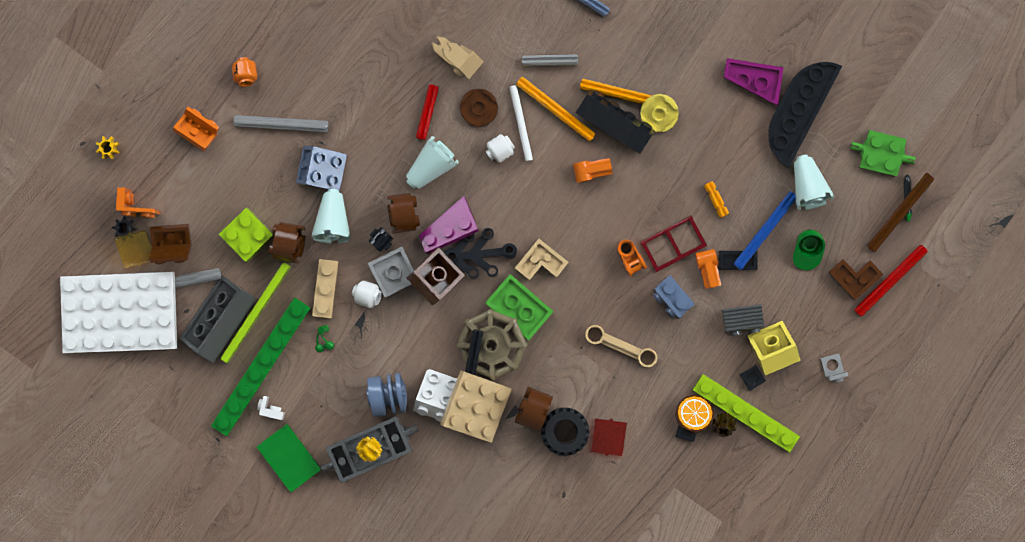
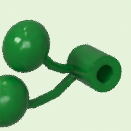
[315,325,334,353]

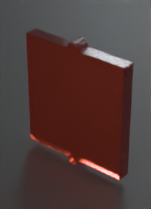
[591,418,627,456]

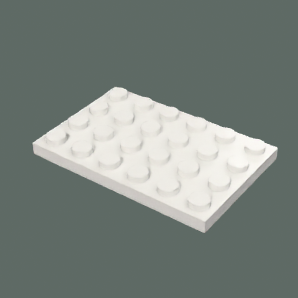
[60,272,177,353]

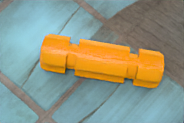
[704,181,729,218]

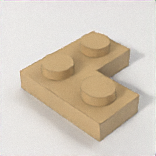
[515,239,569,280]

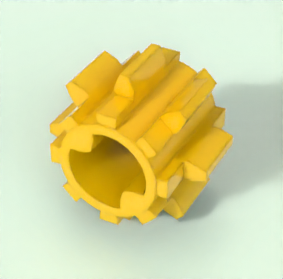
[96,136,120,159]
[356,437,382,462]

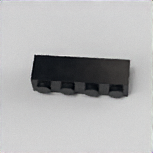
[576,90,655,154]

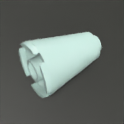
[406,136,459,189]
[794,155,834,210]
[312,189,350,244]

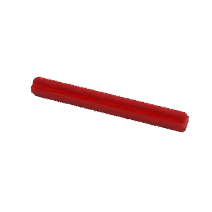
[854,245,928,317]

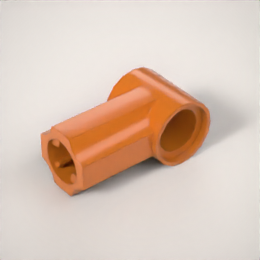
[573,158,613,183]
[695,249,721,289]

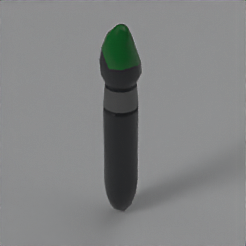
[904,174,912,222]

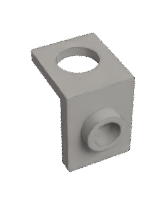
[821,354,848,383]

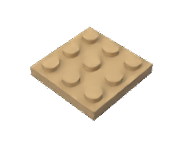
[440,370,511,443]

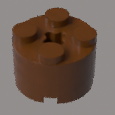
[387,193,420,234]
[269,222,306,264]
[514,387,553,431]

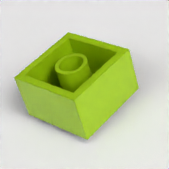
[219,208,274,262]

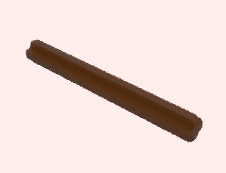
[867,173,934,252]

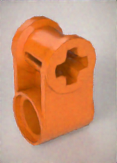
[617,240,647,277]

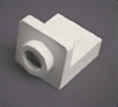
[257,396,285,420]

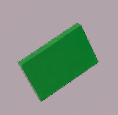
[257,423,322,492]

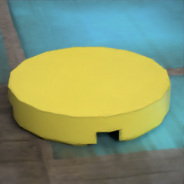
[640,94,679,132]

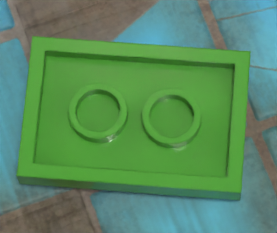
[485,274,554,340]

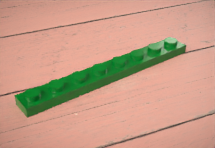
[211,297,311,436]

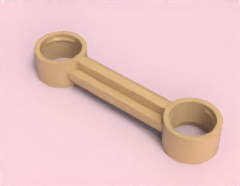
[585,325,657,367]

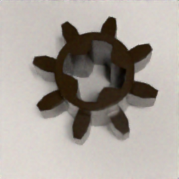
[712,413,737,437]

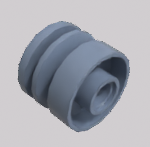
[366,373,407,417]

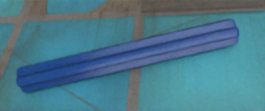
[733,191,796,270]

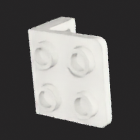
[413,369,457,422]

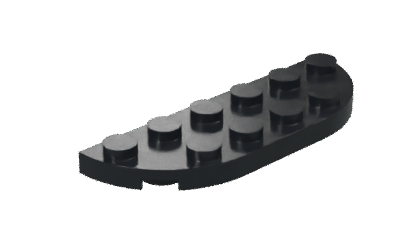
[768,62,842,168]

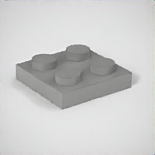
[368,247,414,298]

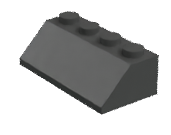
[179,275,256,363]

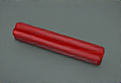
[416,84,439,140]

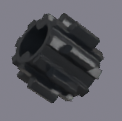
[112,216,137,241]
[368,227,393,252]

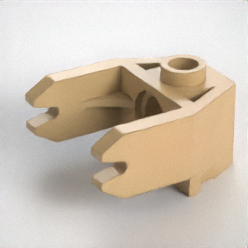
[431,36,484,79]

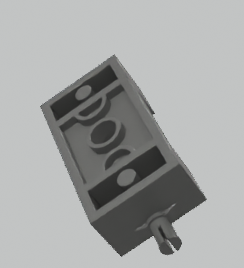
[321,415,419,483]

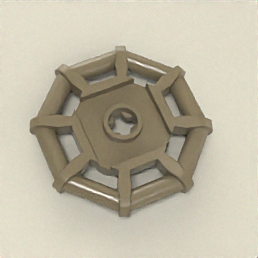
[456,309,528,380]

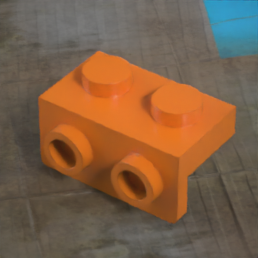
[172,107,219,152]

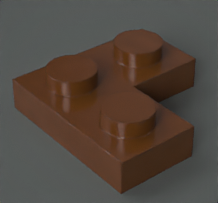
[829,259,884,300]

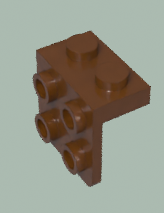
[149,224,192,264]

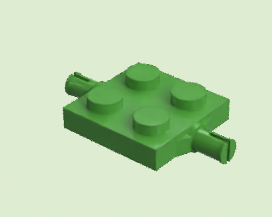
[850,130,916,176]

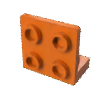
[116,187,161,218]

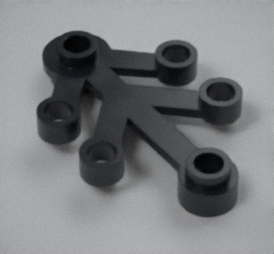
[444,228,517,280]

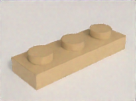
[312,259,339,318]

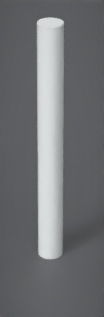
[509,85,533,161]

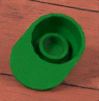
[793,229,825,270]

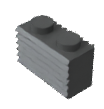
[722,304,764,336]

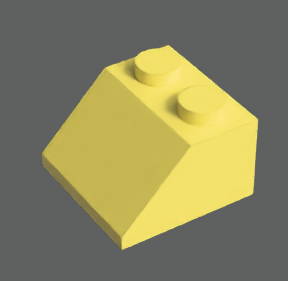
[747,321,801,375]

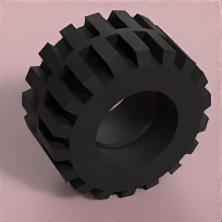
[541,407,590,456]

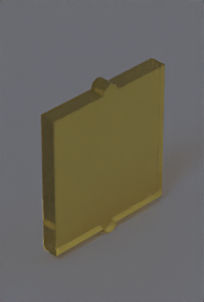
[114,230,152,268]

